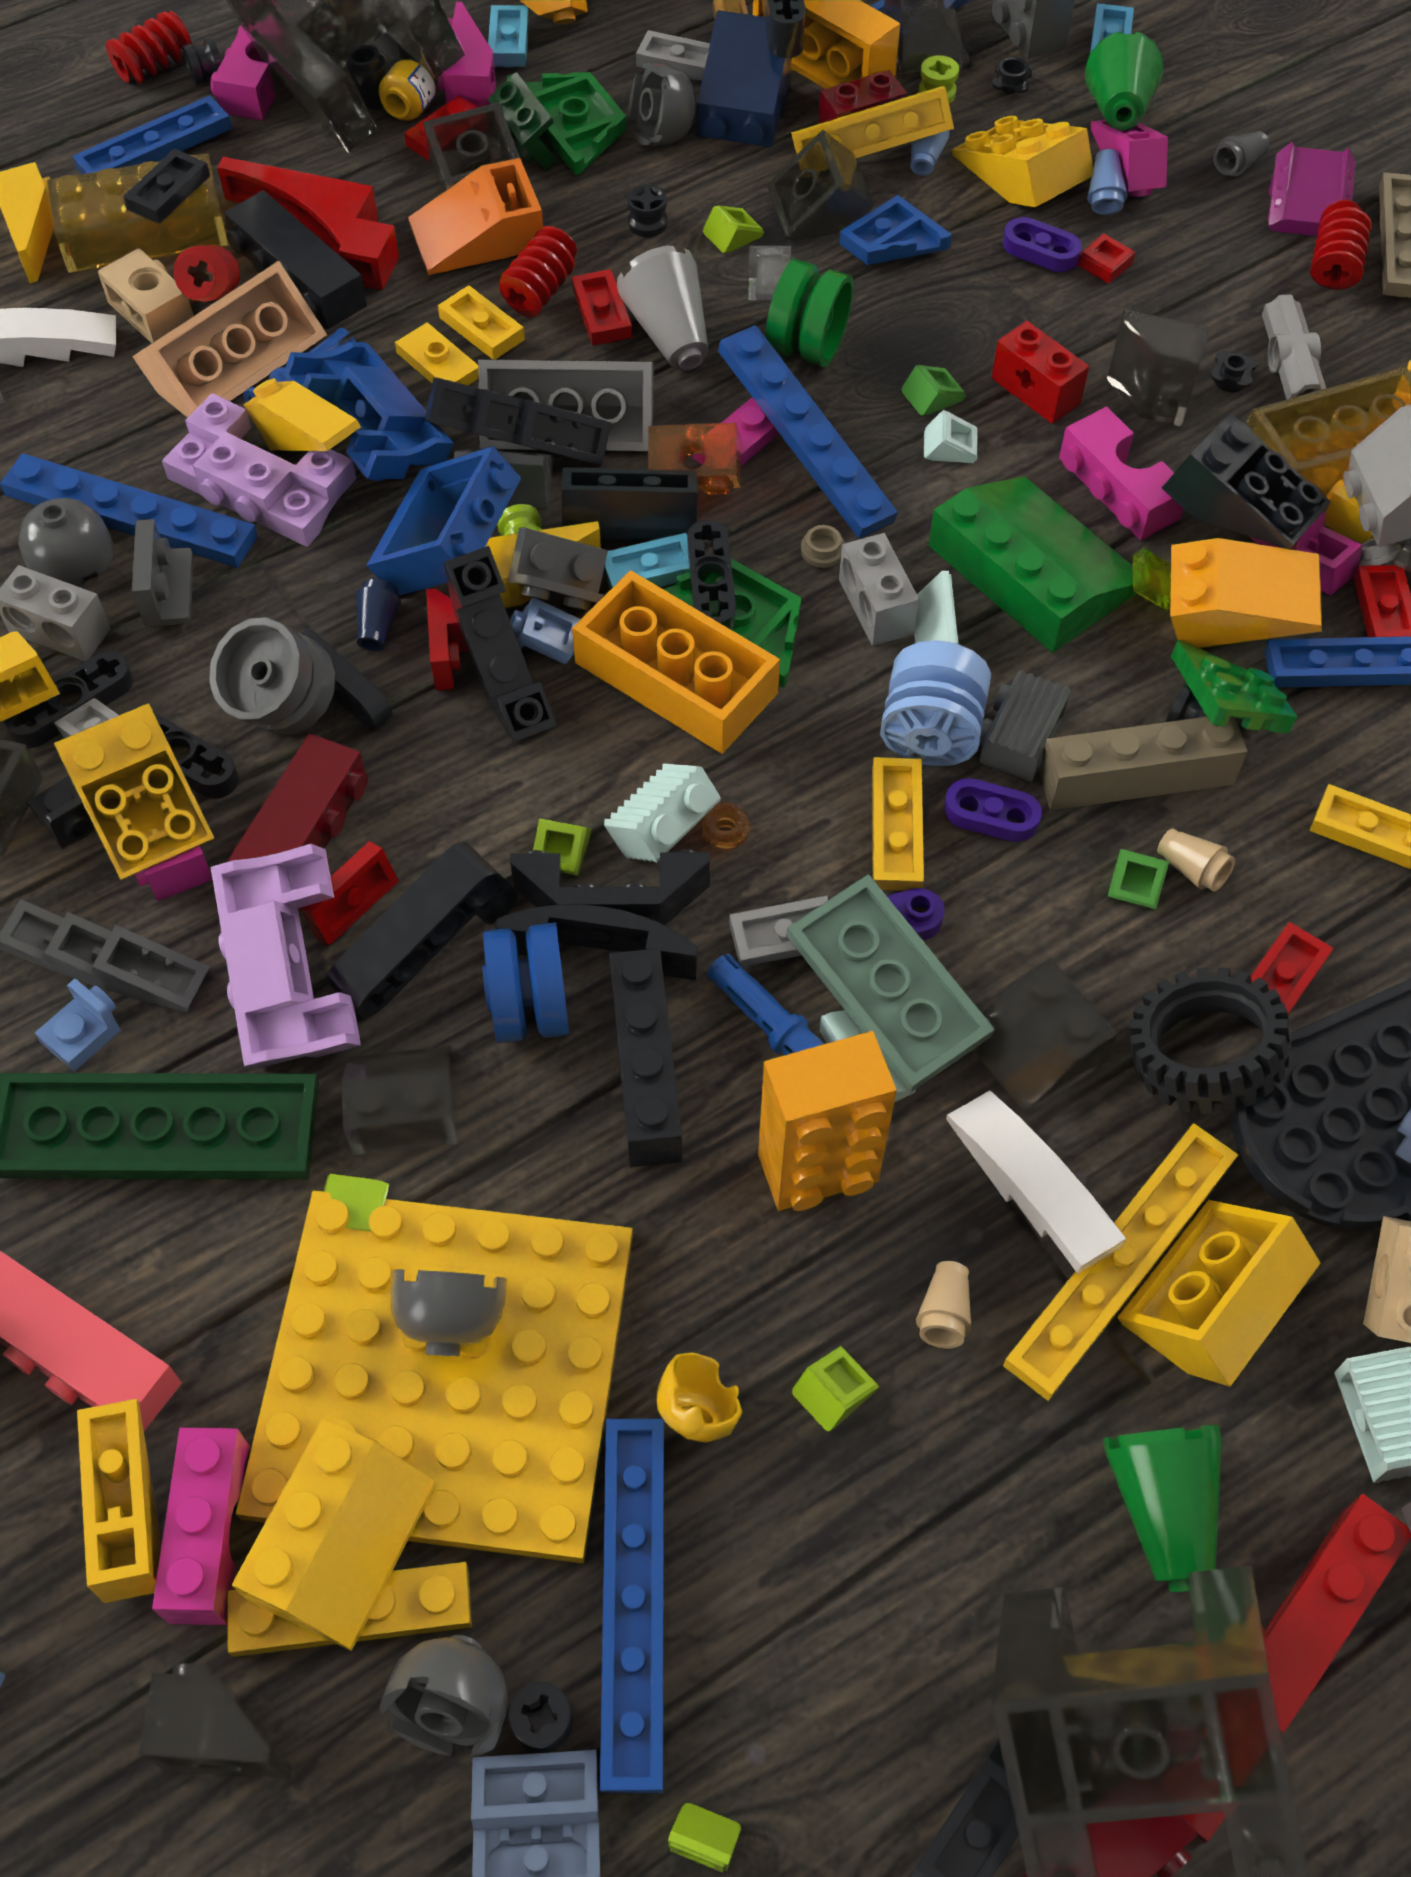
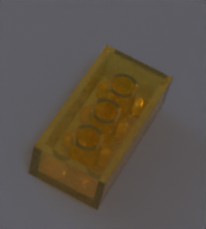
[47,153,229,273]
[1247,366,1411,495]

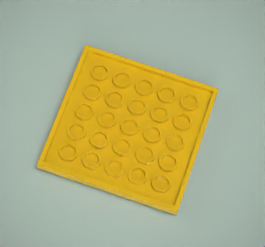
[236,1190,633,1564]

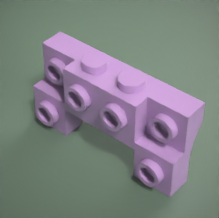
[162,393,356,547]
[211,844,361,1069]

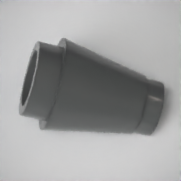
[1213,131,1269,176]

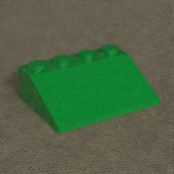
[928,476,1150,654]

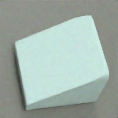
[924,410,978,463]

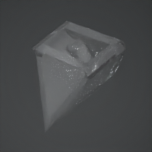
[748,246,794,300]

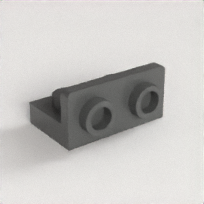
[132,519,194,627]
[508,528,608,611]

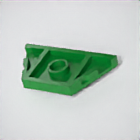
[506,72,627,175]
[663,559,801,688]
[1171,640,1297,733]

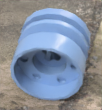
[880,640,991,767]

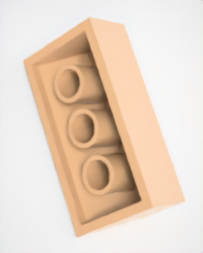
[132,261,327,418]

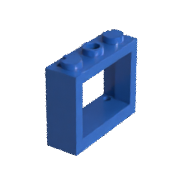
[366,446,521,596]

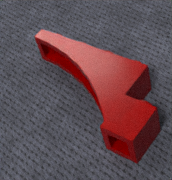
[217,157,399,290]

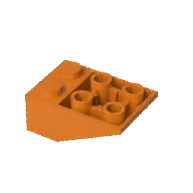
[408,158,543,275]

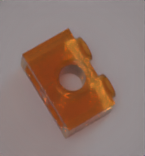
[648,423,741,495]

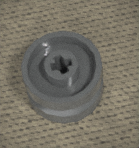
[209,617,335,735]

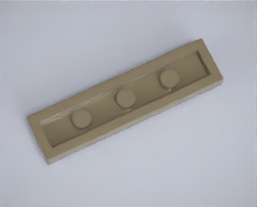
[1379,172,1411,298]

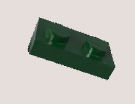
[488,73,557,171]

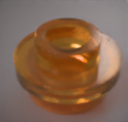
[701,802,750,850]

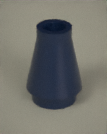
[356,579,401,651]

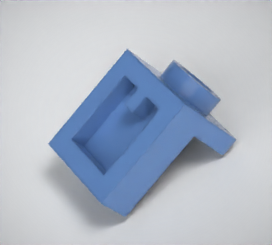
[510,597,581,665]
[35,979,121,1072]

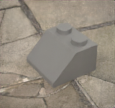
[1343,405,1411,547]

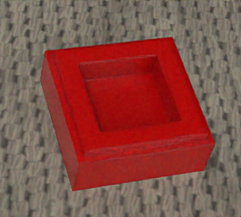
[1078,233,1136,284]

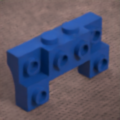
[283,342,454,481]

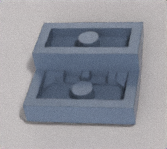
[471,1750,601,1877]

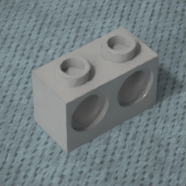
[839,533,919,647]
[0,565,111,661]

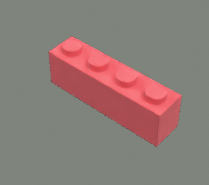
[0,1251,182,1431]

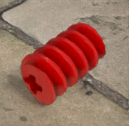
[105,11,193,84]
[1309,199,1372,290]
[499,226,577,318]
[173,245,240,302]

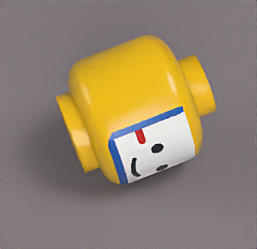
[378,60,436,121]

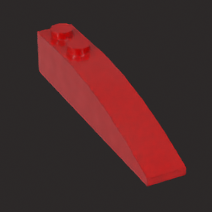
[1161,1493,1411,1843]

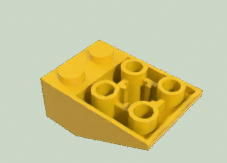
[951,116,1093,207]
[54,703,215,880]

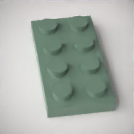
[786,874,995,1093]

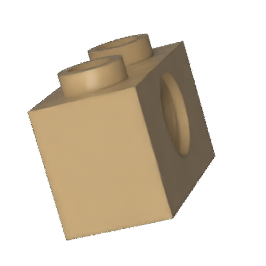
[98,248,194,343]
[1363,1216,1411,1343]

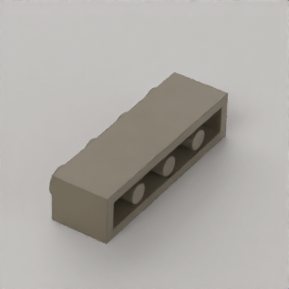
[1038,716,1248,811]

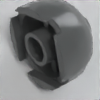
[629,63,698,147]
[18,497,114,587]
[390,1270,507,1357]
[379,1635,509,1757]

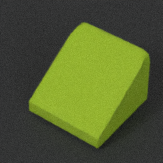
[703,205,764,253]
[533,818,591,876]
[323,1174,389,1231]
[792,1346,879,1431]
[668,1803,741,1873]

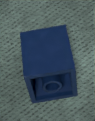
[697,10,792,147]

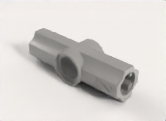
[1262,295,1327,412]

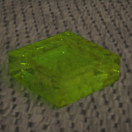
[1132,548,1171,610]

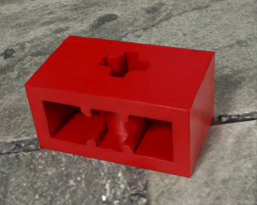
[991,321,1089,424]

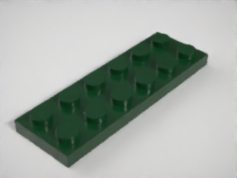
[0,1073,319,1180]

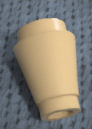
[1157,828,1235,891]
[916,1261,972,1349]

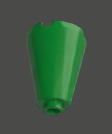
[1085,32,1163,130]
[1103,1425,1222,1592]

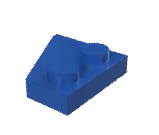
[839,195,952,265]

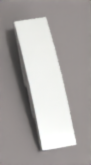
[0,308,116,367]
[946,1090,1126,1274]

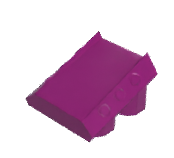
[1268,142,1356,236]

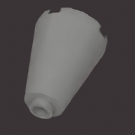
[617,246,709,370]

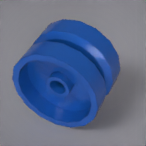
[482,922,570,1044]

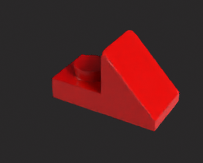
[426,588,469,691]

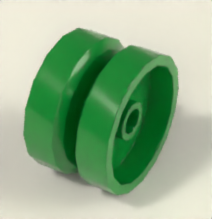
[765,259,854,368]

